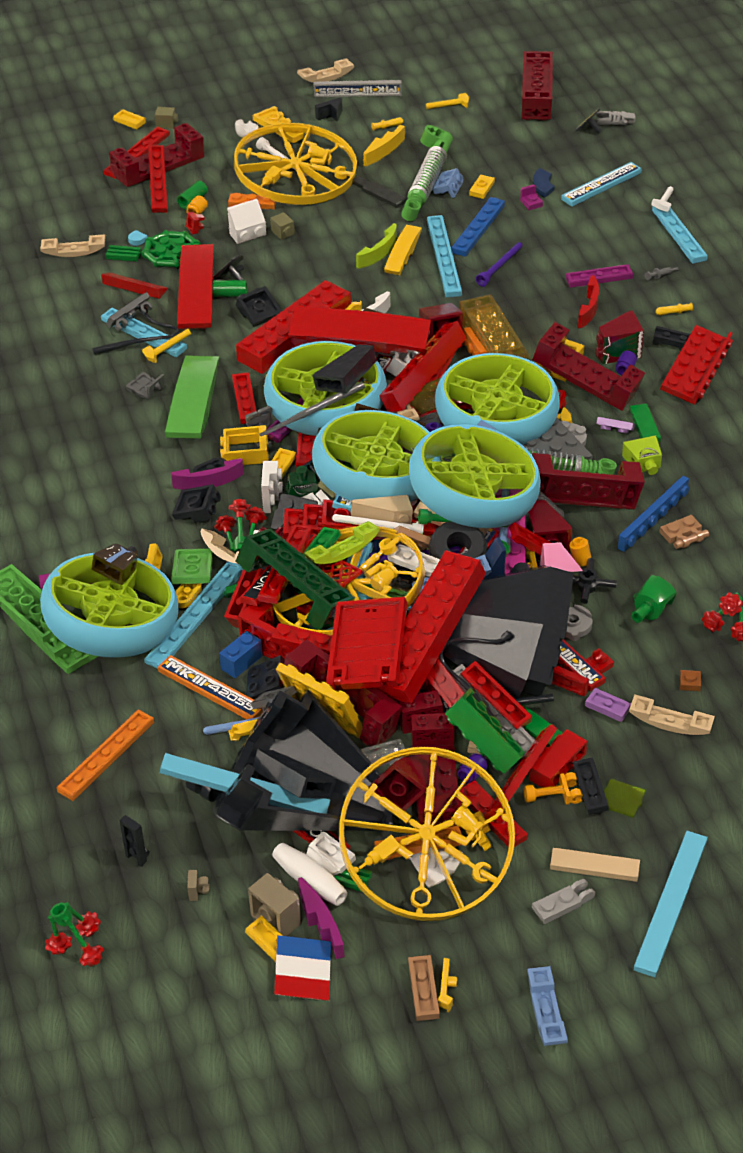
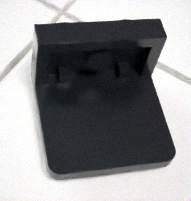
[246,655,285,699]

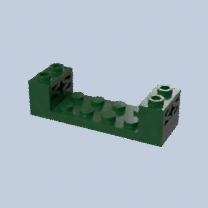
[235,528,355,630]

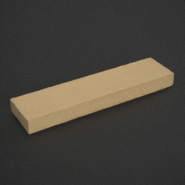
[550,848,640,882]

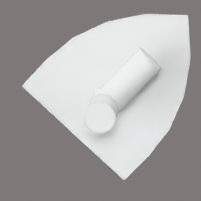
[409,847,463,888]

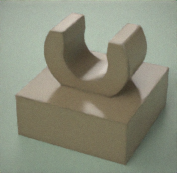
[187,870,209,901]

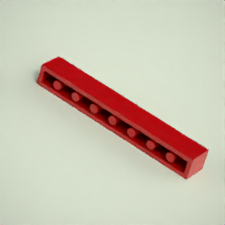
[379,321,466,413]

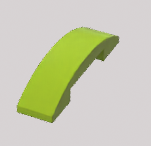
[356,223,397,269]
[304,521,379,564]

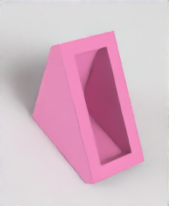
[540,543,583,572]

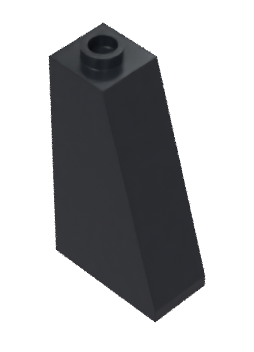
[312,344,377,394]
[253,749,337,799]

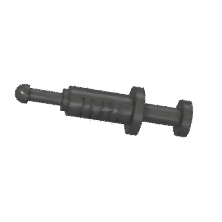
[645,267,678,280]

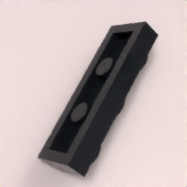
[573,757,609,815]

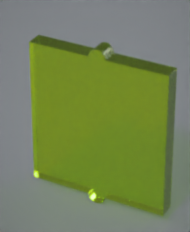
[604,779,646,818]

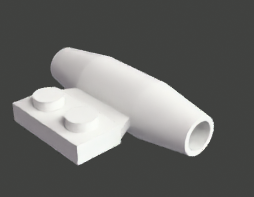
[272,831,356,906]

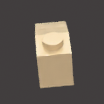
[351,495,413,524]

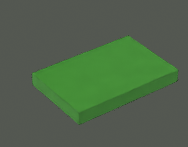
[171,549,213,584]

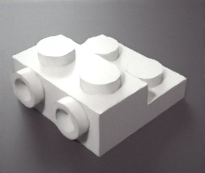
[261,461,283,513]

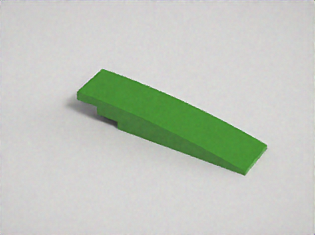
[165,356,219,439]
[0,564,98,674]

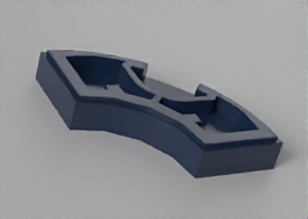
[533,168,555,197]

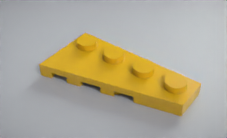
[253,106,304,143]

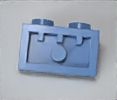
[432,168,463,198]

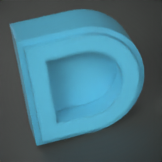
[128,230,147,246]

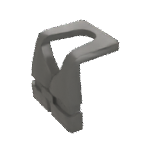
[126,372,164,399]
[245,406,276,448]

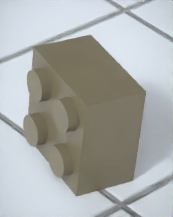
[248,873,301,936]

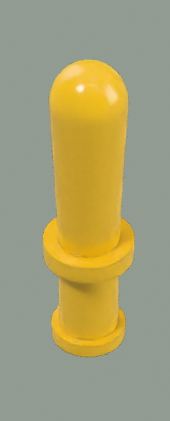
[371,117,403,131]
[656,303,693,315]

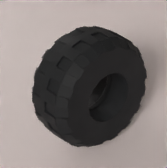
[429,521,487,559]

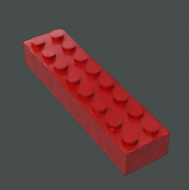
[236,280,351,374]
[376,550,486,704]

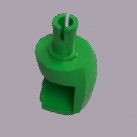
[631,575,677,623]

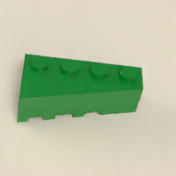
[445,687,525,774]

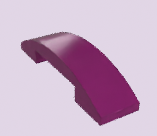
[171,458,244,490]

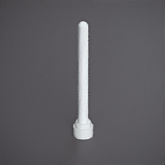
[256,137,308,177]
[332,514,424,534]

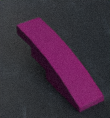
[298,877,344,959]

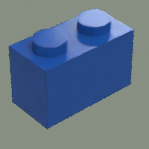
[219,631,262,678]

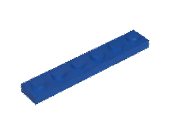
[451,197,505,257]
[618,476,689,552]

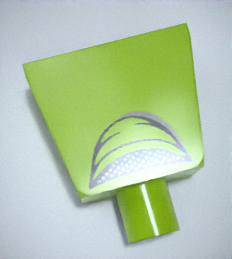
[622,435,662,475]

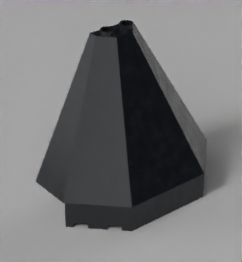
[406,565,574,699]
[212,690,395,831]

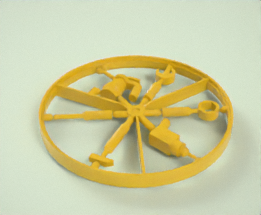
[234,123,357,205]
[272,526,425,636]
[339,747,515,921]

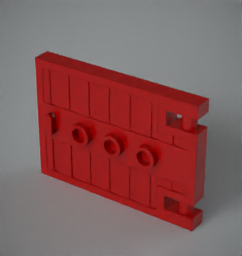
[326,597,407,690]

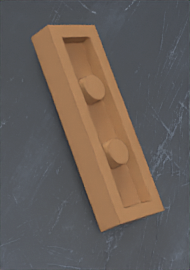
[408,955,440,1021]

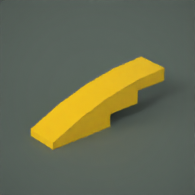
[363,125,405,167]
[384,225,422,275]

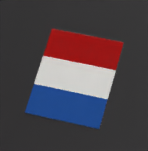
[275,935,331,1001]

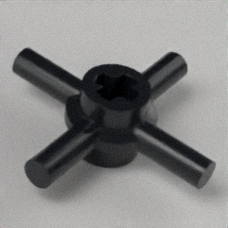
[573,558,617,604]

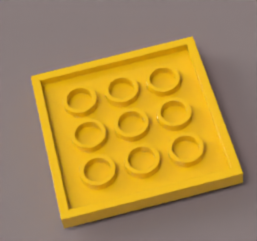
[276,663,363,739]

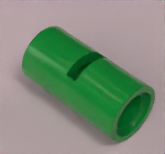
[177,180,208,209]
[213,280,247,297]

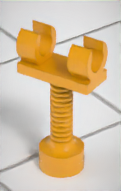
[523,772,583,805]

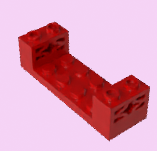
[238,602,295,659]

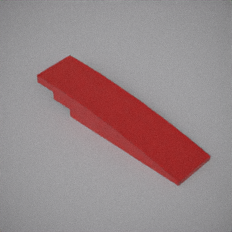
[178,244,214,329]
[288,307,431,354]
[283,499,436,541]

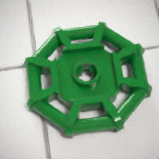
[141,230,201,268]

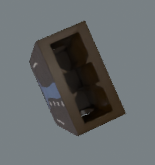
[92,543,138,585]

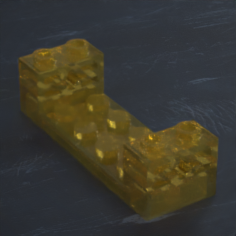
[459,294,529,359]

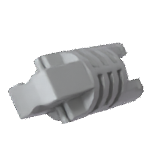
[596,111,635,125]

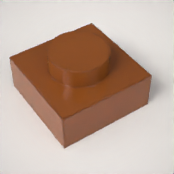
[680,670,701,691]

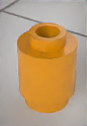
[186,196,208,214]
[569,537,591,566]

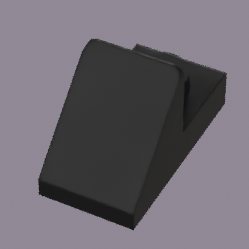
[315,97,343,121]

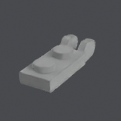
[532,879,595,924]

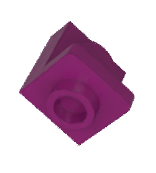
[520,184,543,211]

